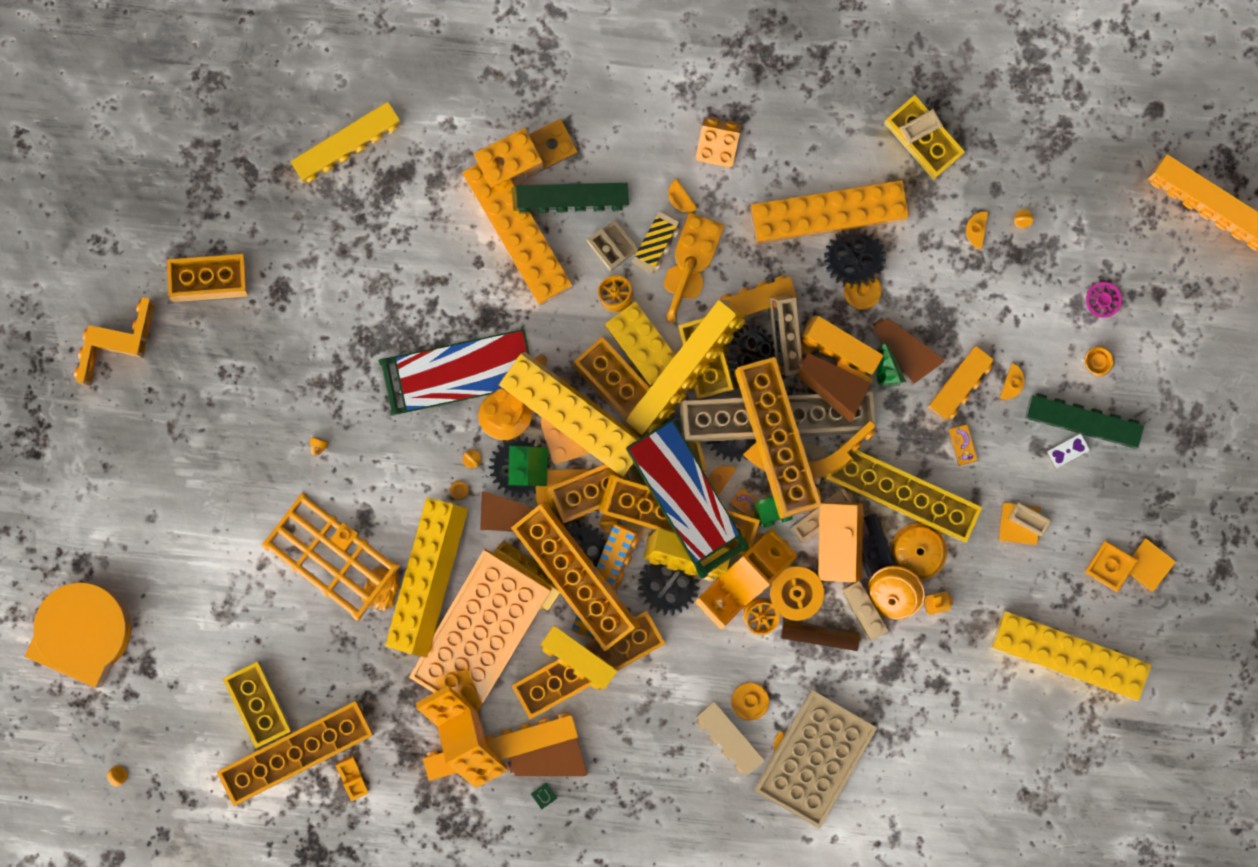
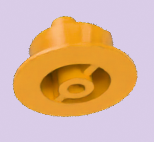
[478,389,532,440]
[770,566,824,621]

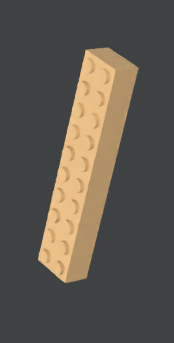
[680,391,876,443]

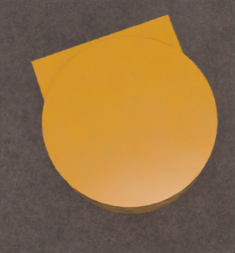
[24,583,132,688]

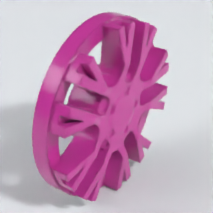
[1086,282,1122,318]

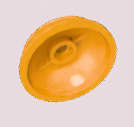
[890,523,947,581]
[867,566,925,620]

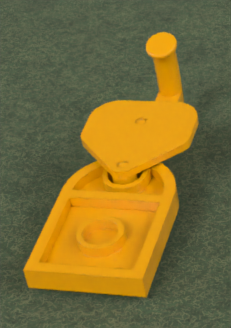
[664,212,725,323]
[535,354,590,465]

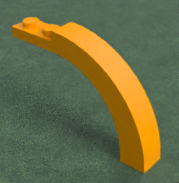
[743,420,877,480]

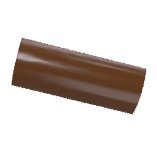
[780,620,859,651]

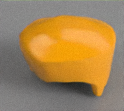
[1084,346,1115,377]

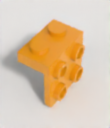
[696,117,741,167]

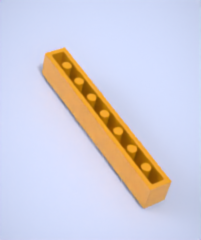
[423,712,578,781]

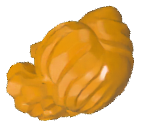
[361,566,400,611]

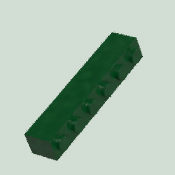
[512,183,629,214]
[1024,393,1144,449]

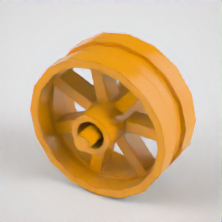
[598,275,634,312]
[743,598,780,635]

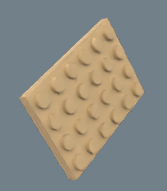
[753,689,877,829]

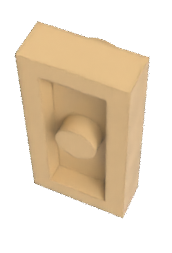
[790,507,820,543]

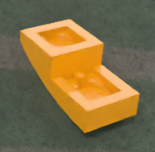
[335,755,369,801]

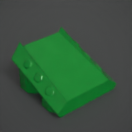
[875,344,907,387]

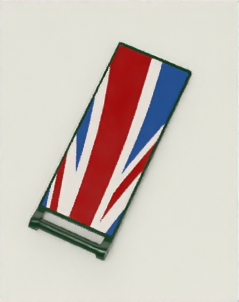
[378,329,530,416]
[625,420,749,579]

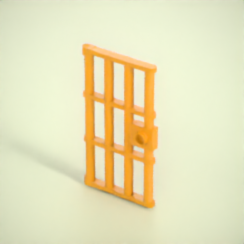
[261,492,400,621]

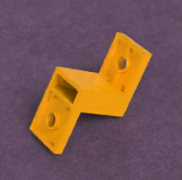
[473,118,578,188]
[74,297,156,386]
[695,528,798,630]
[416,685,508,788]

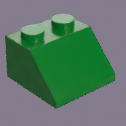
[508,446,548,486]
[751,497,794,528]

